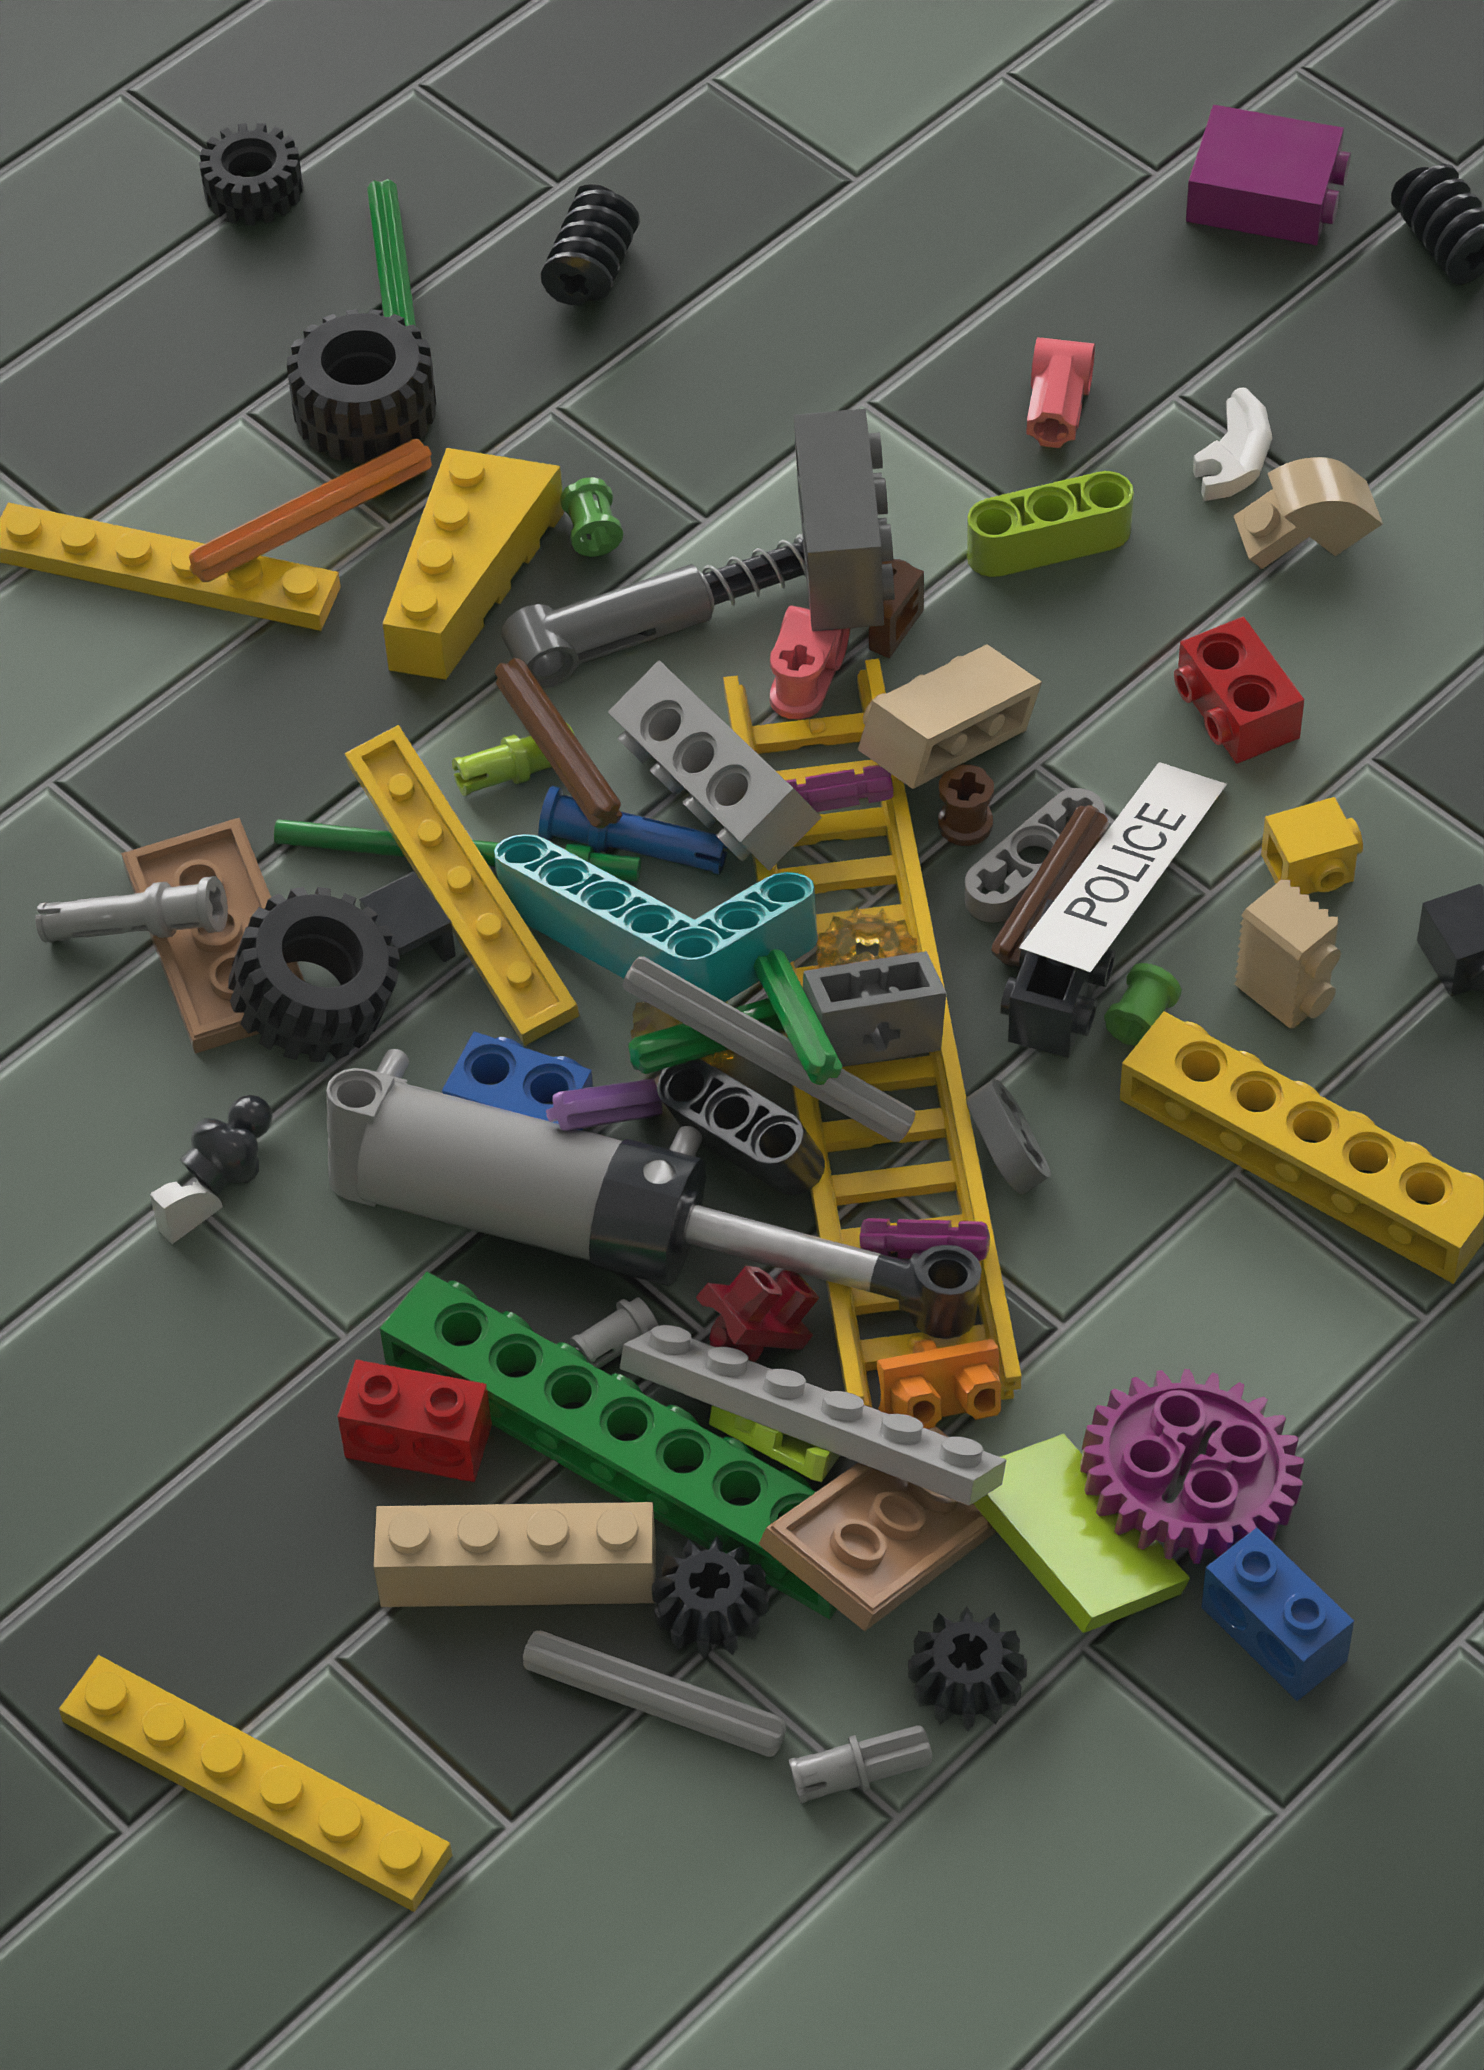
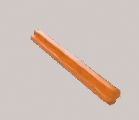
[189,439,432,582]

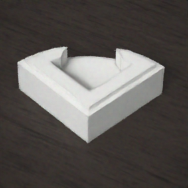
[150,1181,223,1244]

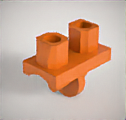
[877,1339,1001,1429]

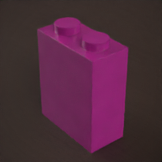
[1186,104,1351,245]

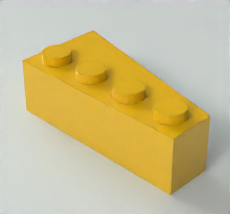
[383,448,564,680]

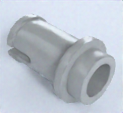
[570,1297,658,1369]

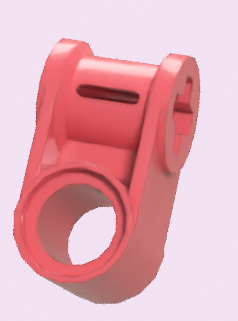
[770,605,850,720]

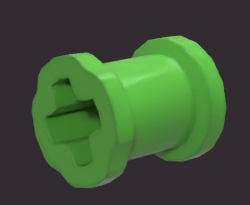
[560,477,624,557]
[1104,963,1182,1046]

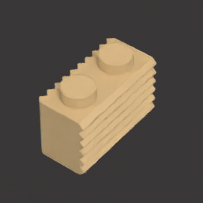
[1234,880,1341,1028]

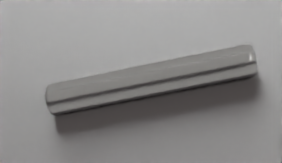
[523,1630,786,1757]

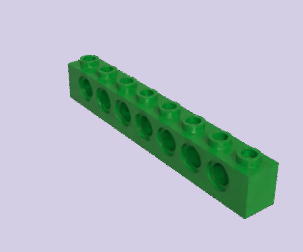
[379,1271,837,1620]

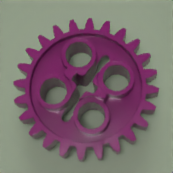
[1080,1369,1304,1564]

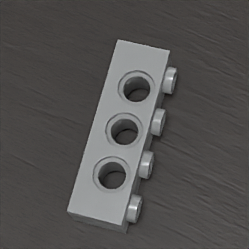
[608,660,822,871]

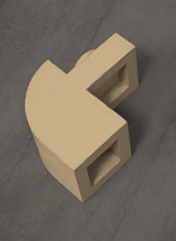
[1234,457,1383,569]

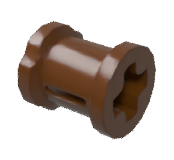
[938,765,994,846]

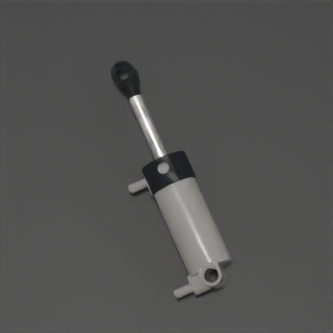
[326,1049,982,1339]

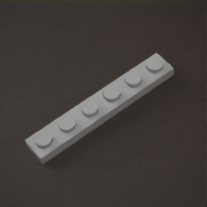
[620,1325,1007,1505]

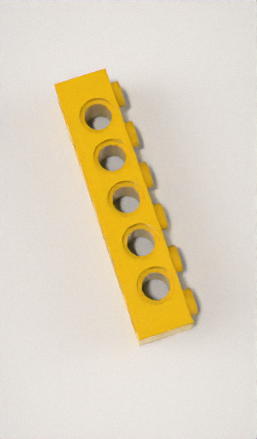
[1119,1011,1484,1284]

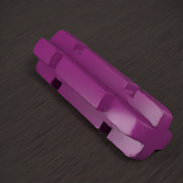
[786,765,894,812]
[859,1218,990,1261]

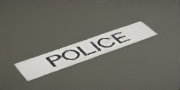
[1019,762,1227,972]

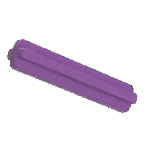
[546,1079,663,1131]

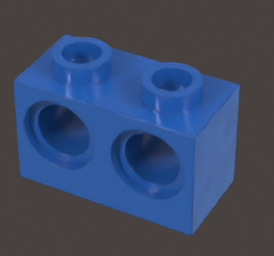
[442,1031,593,1130]
[1201,1527,1354,1701]

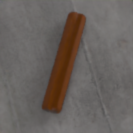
[991,805,1109,967]

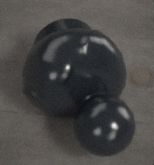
[180,1095,273,1196]

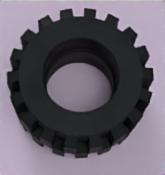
[287,309,437,463]
[228,887,400,1062]

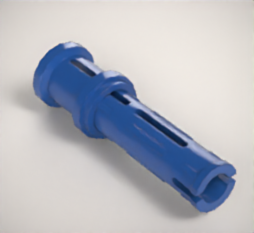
[538,786,728,875]

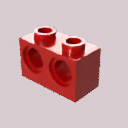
[1174,616,1305,764]
[337,1360,492,1482]

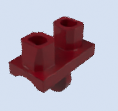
[696,1266,819,1362]

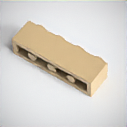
[374,1502,656,1607]

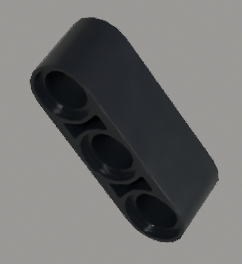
[657,1059,825,1195]

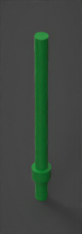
[274,819,641,882]

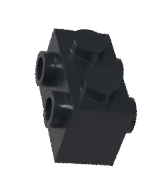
[1000,899,1116,1058]

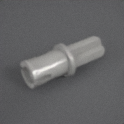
[788,1725,932,1804]

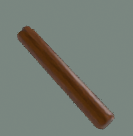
[495,658,622,829]

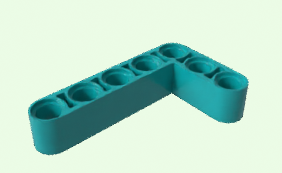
[494,834,818,1002]

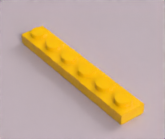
[0,502,341,631]
[345,725,580,1046]
[59,1655,452,1912]

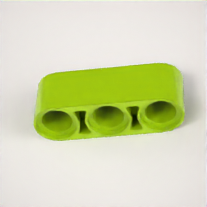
[967,471,1134,577]

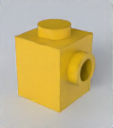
[1261,797,1363,895]

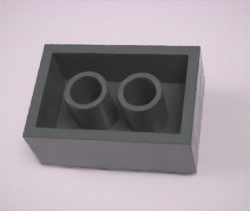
[794,409,895,631]

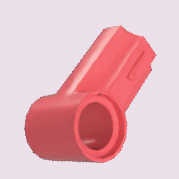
[1026,337,1095,448]

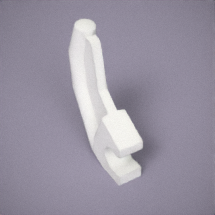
[1193,387,1272,501]

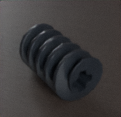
[1391,163,1484,285]
[541,184,640,305]

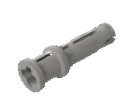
[35,876,228,943]

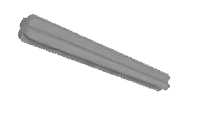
[622,956,916,1142]

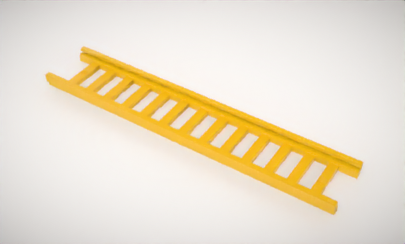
[723,658,1022,1408]

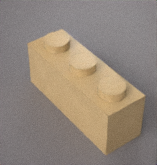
[858,644,1042,789]

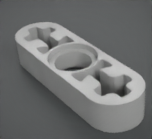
[965,788,1105,923]

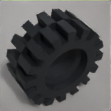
[199,123,303,225]

